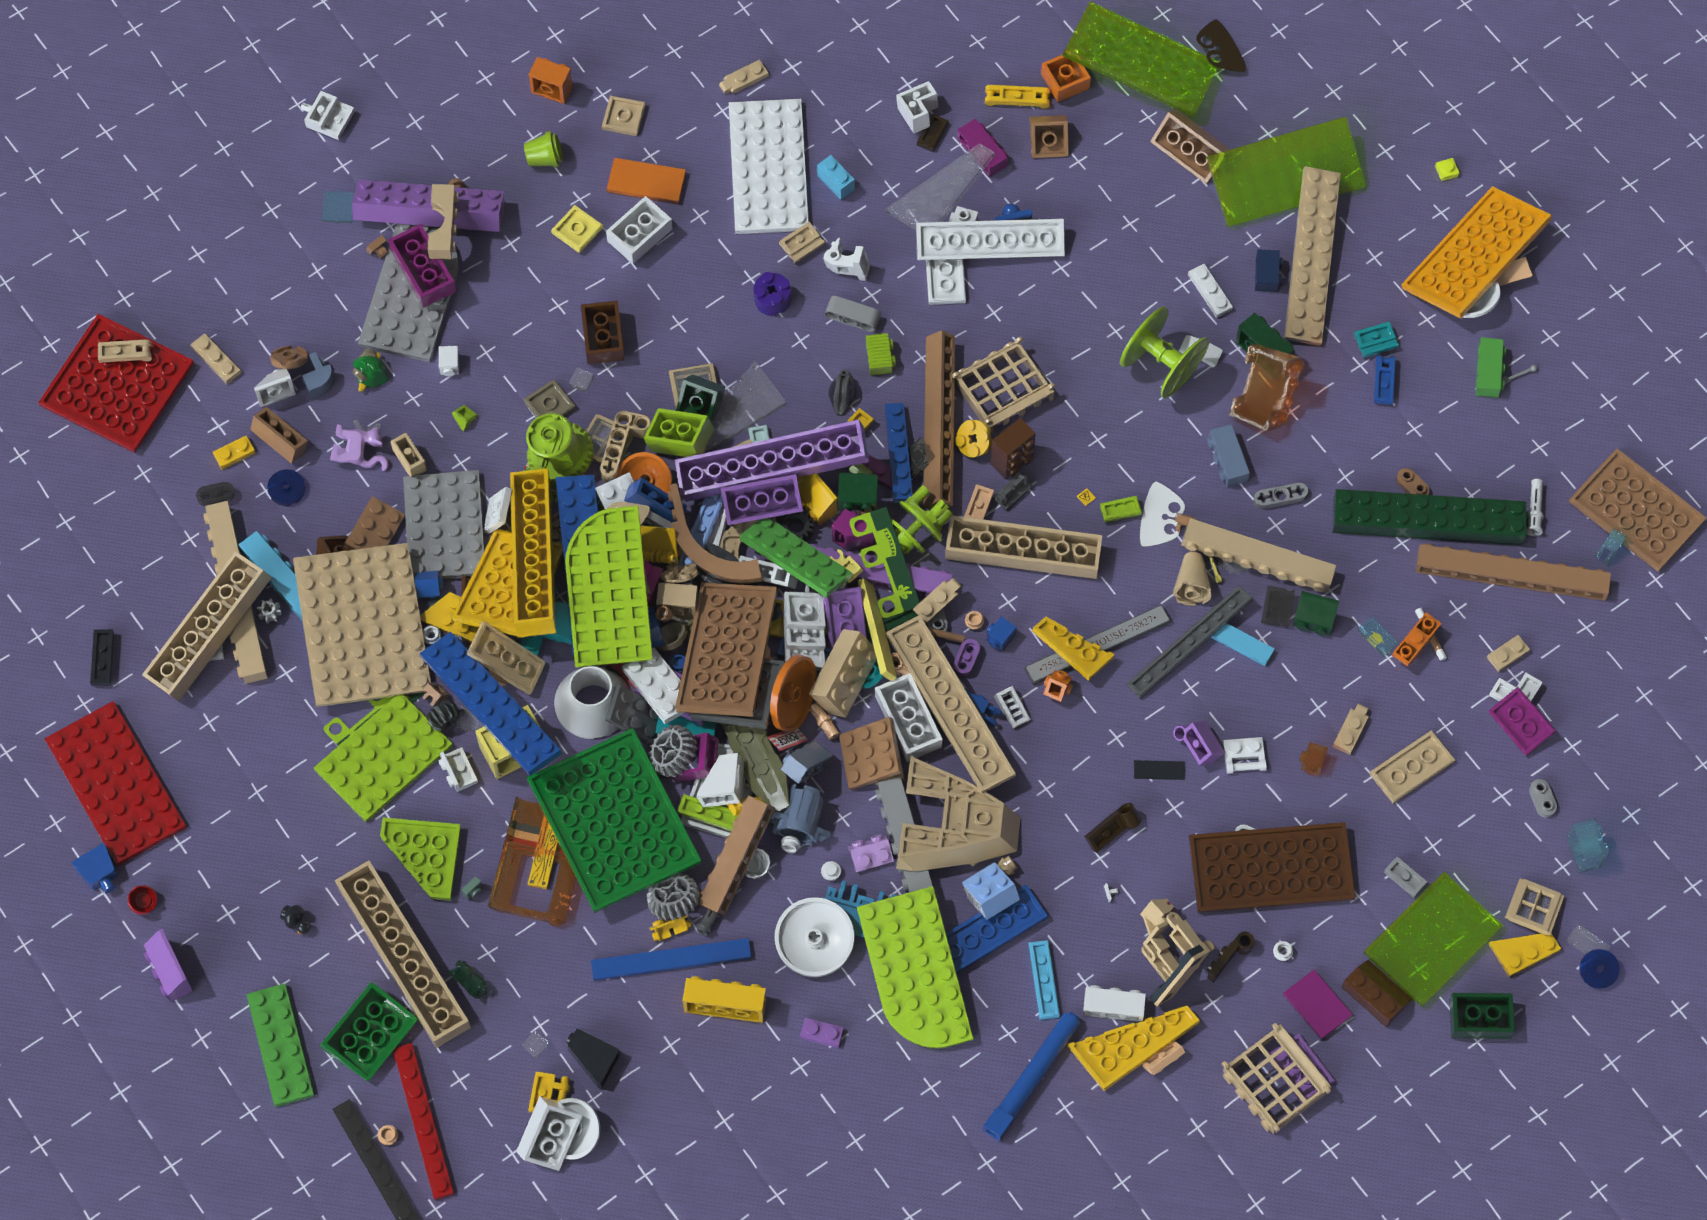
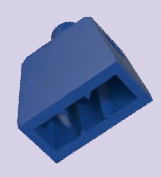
[71,843,118,894]

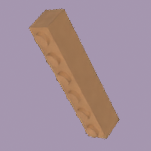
[698,795,775,915]

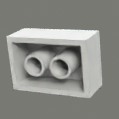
[606,196,672,264]

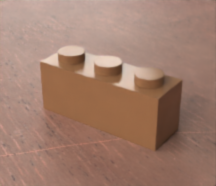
[250,406,308,464]

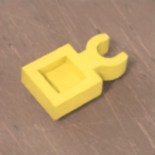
[829,549,863,583]

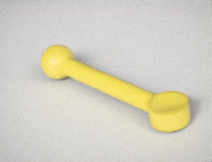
[1209,557,1222,583]

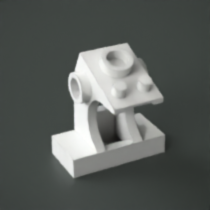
[823,238,870,281]

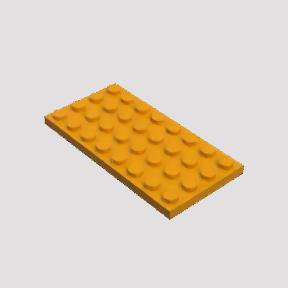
[1401,186,1552,319]

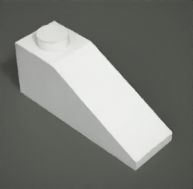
[739,556,798,589]

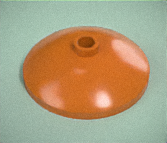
[616,452,672,494]

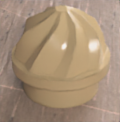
[998,855,1018,876]

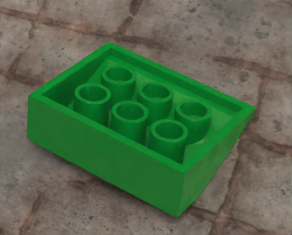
[319,981,418,1082]

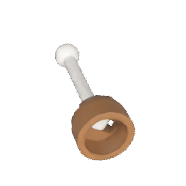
[655,605,689,624]

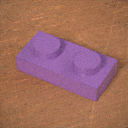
[800,1018,844,1048]

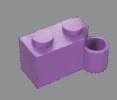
[1173,721,1225,765]

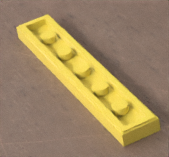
[858,578,897,681]

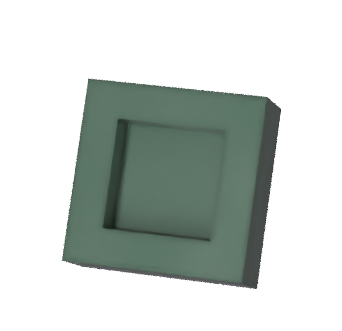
[461,876,483,901]

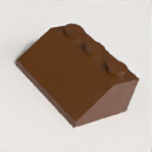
[1341,960,1413,1028]

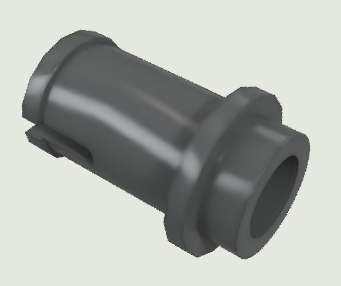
[697,909,719,936]

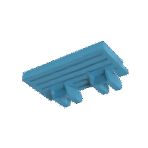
[825,881,897,937]

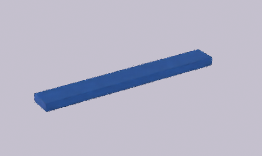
[591,938,751,981]

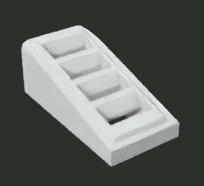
[994,685,1031,729]

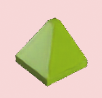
[452,405,478,431]

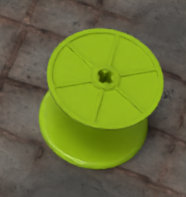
[1120,306,1210,399]

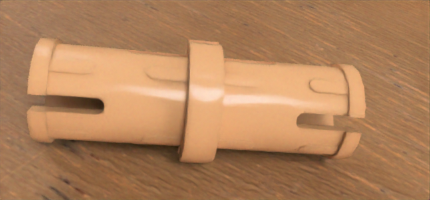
[809,703,840,741]

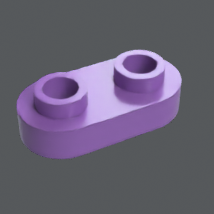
[953,639,980,676]

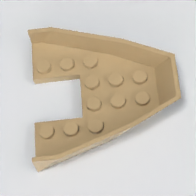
[896,756,1021,871]

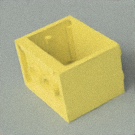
[475,705,540,779]

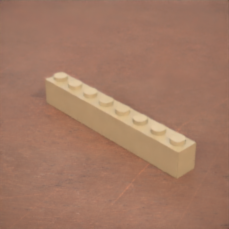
[1181,518,1336,592]

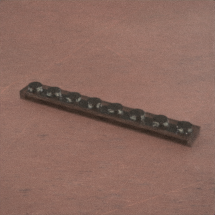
[332,1099,420,1220]

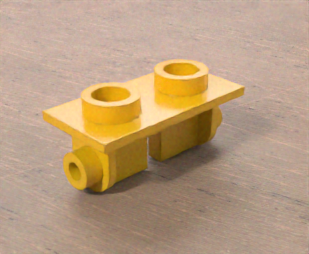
[649,915,691,941]

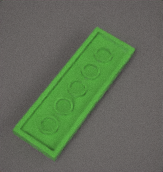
[740,518,852,598]
[246,983,314,1107]

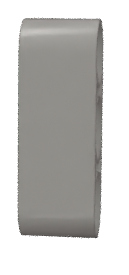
[824,296,881,332]

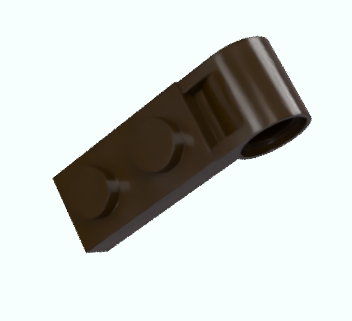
[1084,803,1142,853]
[1207,931,1254,983]

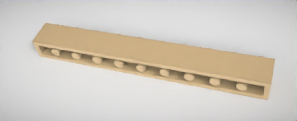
[203,501,268,684]

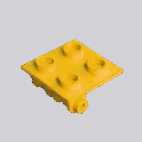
[640,526,679,564]

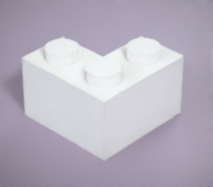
[896,81,938,133]

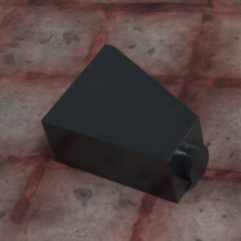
[566,1029,620,1089]

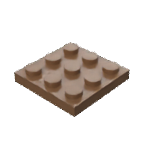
[839,717,903,791]

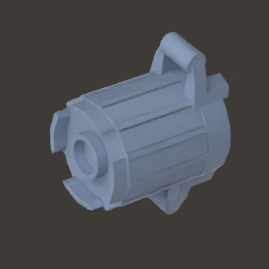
[770,784,830,846]

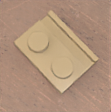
[779,222,825,264]

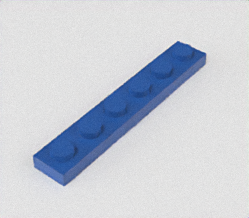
[885,403,912,503]

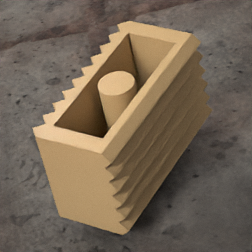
[391,433,427,477]

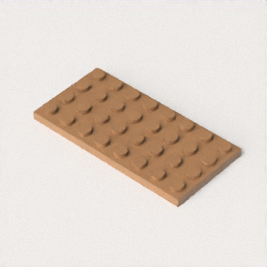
[675,583,777,717]

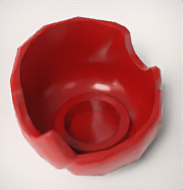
[127,885,158,915]

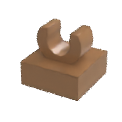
[366,235,388,258]
[1174,513,1196,532]
[423,682,450,706]

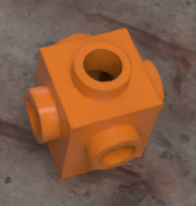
[1043,670,1073,702]

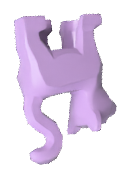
[330,424,389,471]

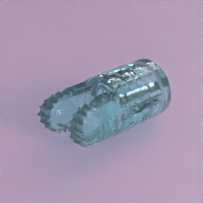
[1594,528,1628,565]

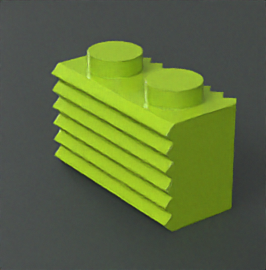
[866,333,896,376]

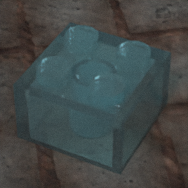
[1566,819,1609,873]

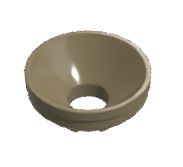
[657,622,687,652]

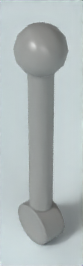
[1502,365,1538,385]

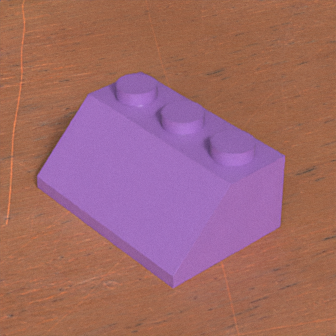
[143,929,192,1002]

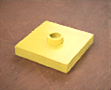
[551,205,603,253]

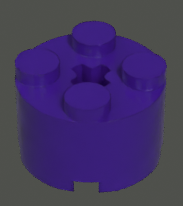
[753,272,791,316]

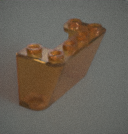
[1229,344,1304,431]

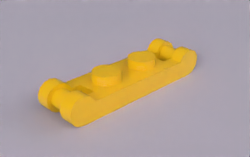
[985,85,1051,109]

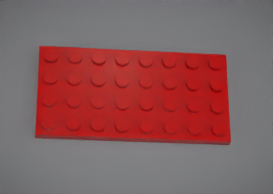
[44,701,187,866]

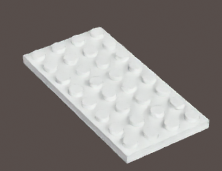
[729,99,808,234]

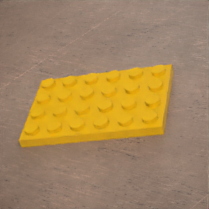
[452,529,563,638]

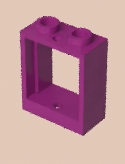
[669,733,719,782]

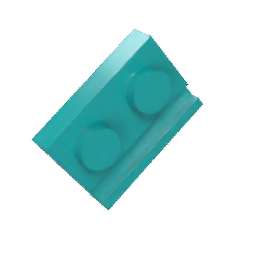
[1354,322,1399,358]

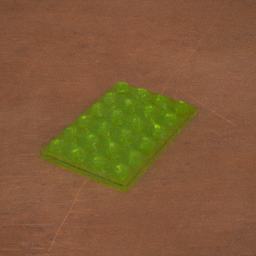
[1363,872,1503,1007]

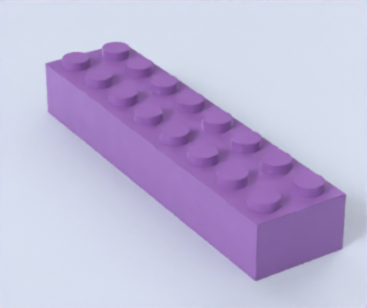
[352,179,505,232]

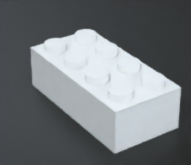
[875,673,942,762]

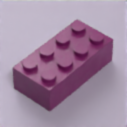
[388,224,457,308]

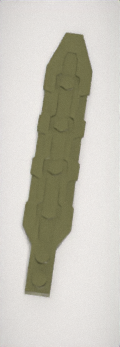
[683,619,790,813]

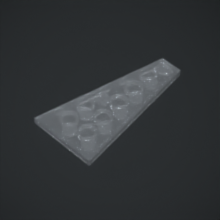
[885,143,995,230]
[703,360,786,454]

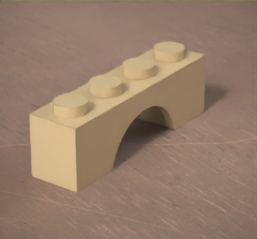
[428,184,459,259]

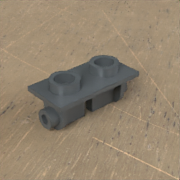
[992,473,1032,510]

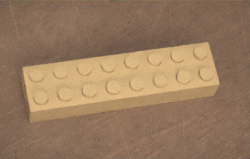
[945,515,1102,579]
[142,551,271,702]

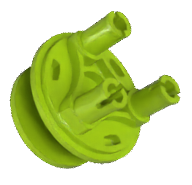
[891,485,954,554]

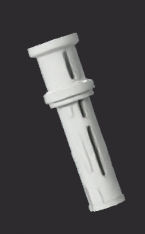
[1526,479,1544,536]

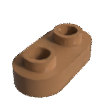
[1396,468,1429,495]

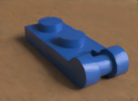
[1373,355,1395,405]

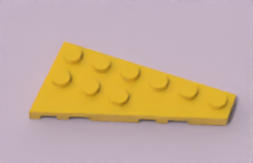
[1067,1006,1200,1091]

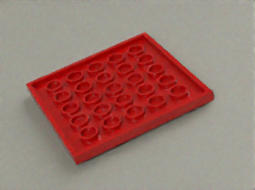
[38,314,194,453]

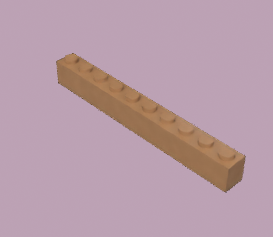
[923,330,955,510]
[1415,544,1611,601]

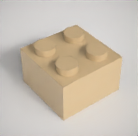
[656,582,698,621]

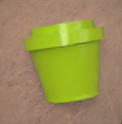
[524,130,563,167]

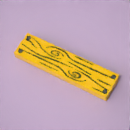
[528,815,558,890]

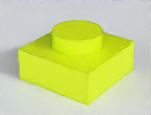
[1435,158,1459,181]

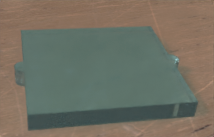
[321,191,354,224]

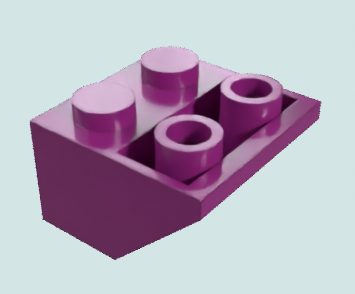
[832,509,876,551]

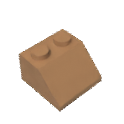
[1029,115,1068,158]

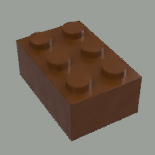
[581,300,625,364]
[990,418,1036,480]

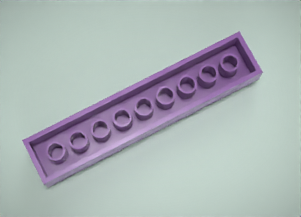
[675,420,870,502]

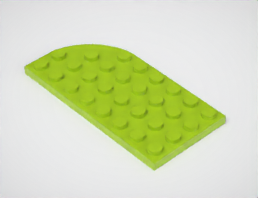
[565,505,653,668]
[857,886,974,1049]

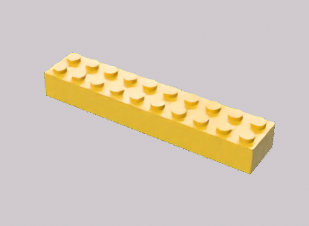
[510,468,556,637]

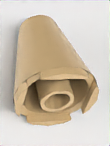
[1173,551,1212,606]

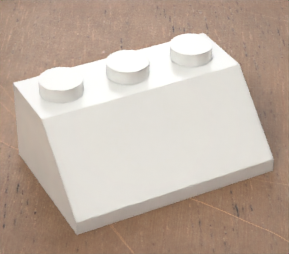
[516,1097,583,1171]

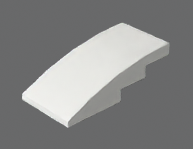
[784,592,825,671]

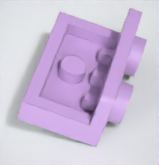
[848,834,894,872]

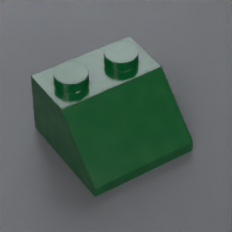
[676,374,726,423]
[838,473,878,513]
[1293,591,1339,636]

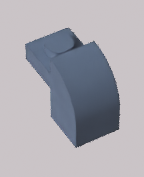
[302,352,333,399]

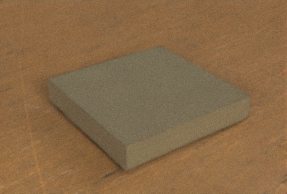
[523,379,576,418]

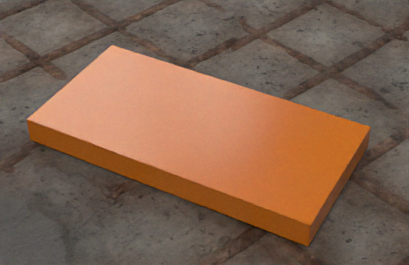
[607,158,686,204]

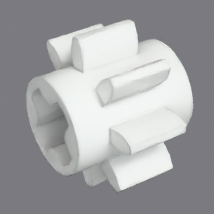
[257,598,282,624]

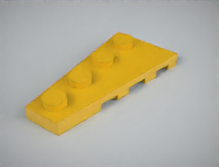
[1032,616,1115,681]

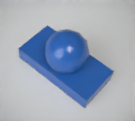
[995,203,1032,221]

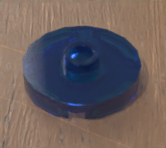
[267,469,306,506]
[1579,949,1620,989]

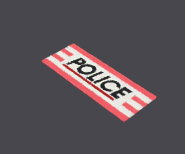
[767,729,808,751]

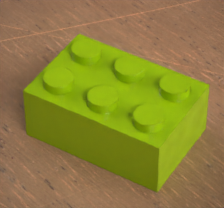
[644,408,714,457]

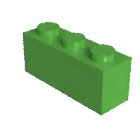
[1476,337,1506,398]

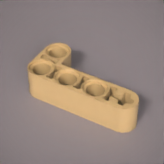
[600,411,650,483]

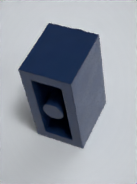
[1255,249,1283,292]

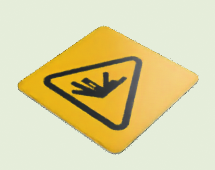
[1077,488,1096,506]

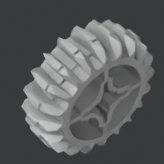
[648,725,697,777]
[647,873,700,921]

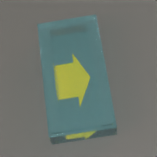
[1357,616,1398,657]

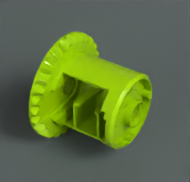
[526,413,594,485]

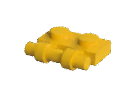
[528,1072,570,1113]

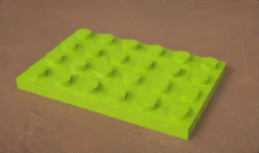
[314,694,453,823]

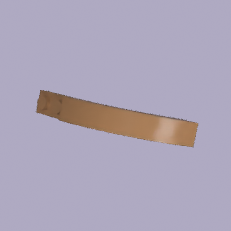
[667,483,763,584]

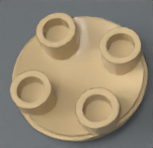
[660,564,698,583]

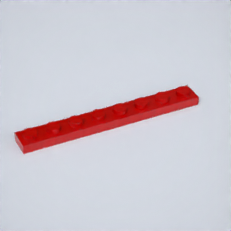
[393,1043,454,1200]

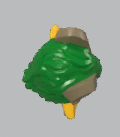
[352,349,389,392]

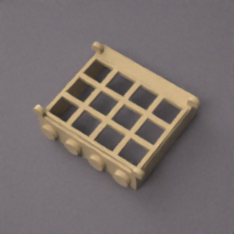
[952,337,1056,434]
[1221,1023,1331,1134]

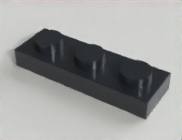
[90,629,114,686]

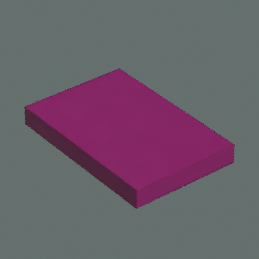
[1488,687,1556,756]
[1283,970,1352,1040]

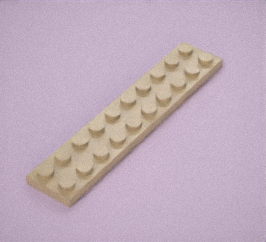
[1284,166,1341,346]
[886,615,1016,793]

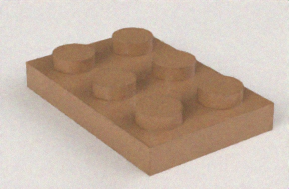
[344,496,405,550]

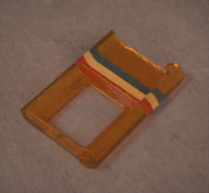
[488,797,576,927]

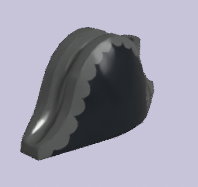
[828,369,856,416]

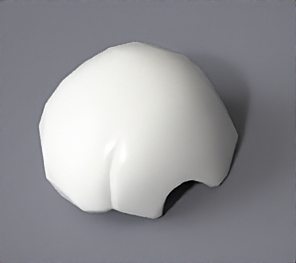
[744,848,771,879]

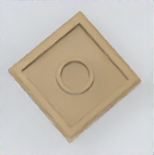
[602,96,646,136]

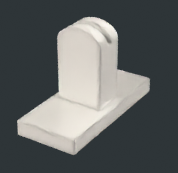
[1104,883,1119,903]

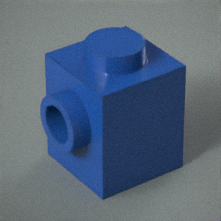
[415,571,444,599]
[986,616,1017,651]

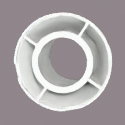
[554,666,630,739]

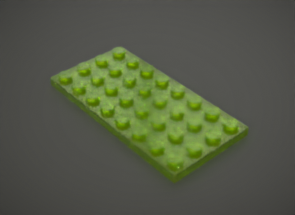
[1062,1,1219,117]
[1207,116,1366,227]

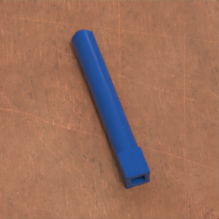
[983,1012,1081,1142]

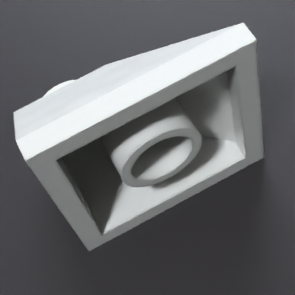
[254,369,296,408]

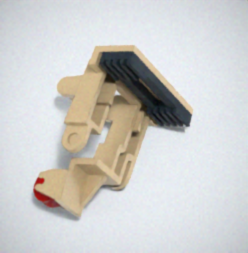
[1140,899,1214,1007]

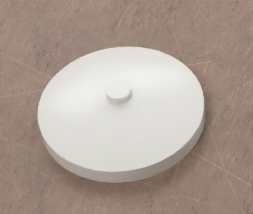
[775,898,854,977]

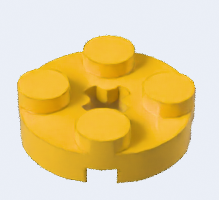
[955,420,993,457]

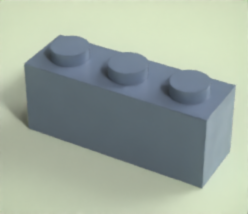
[1207,424,1250,487]
[780,741,833,784]

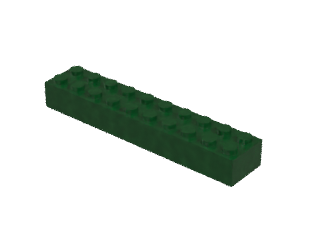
[1332,489,1526,545]

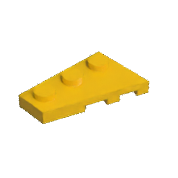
[1489,933,1561,978]

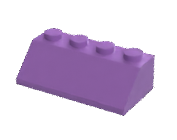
[721,474,803,525]

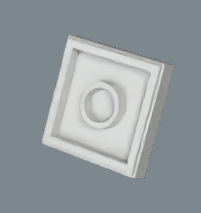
[483,487,512,534]

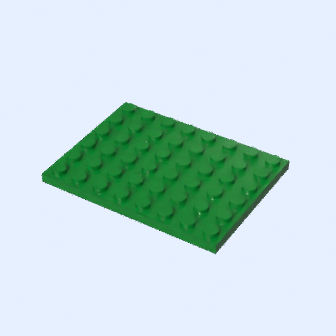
[527,728,701,913]

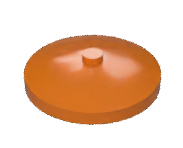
[770,655,817,732]

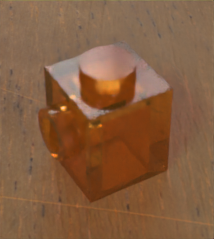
[1299,742,1328,775]

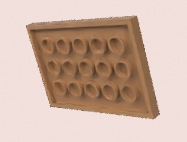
[1569,448,1706,572]

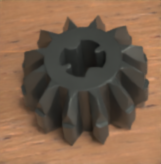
[427,700,461,731]

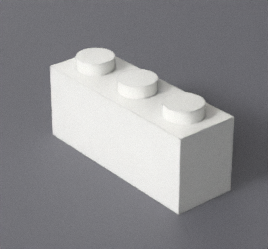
[1083,985,1146,1022]

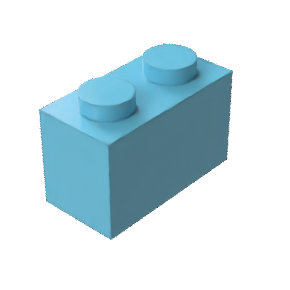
[817,155,855,200]

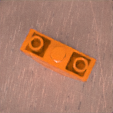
[1392,612,1442,666]

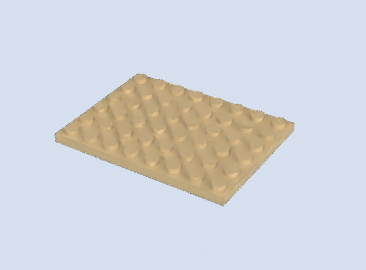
[293,543,431,707]

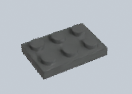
[605,684,658,745]

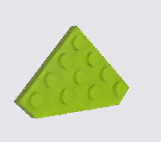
[380,817,461,901]

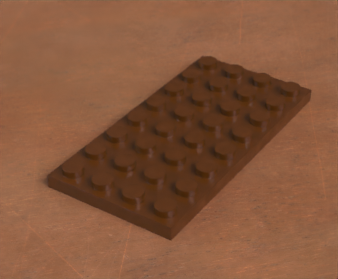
[1189,822,1355,913]

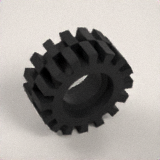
[779,510,814,542]

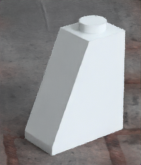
[697,753,744,807]

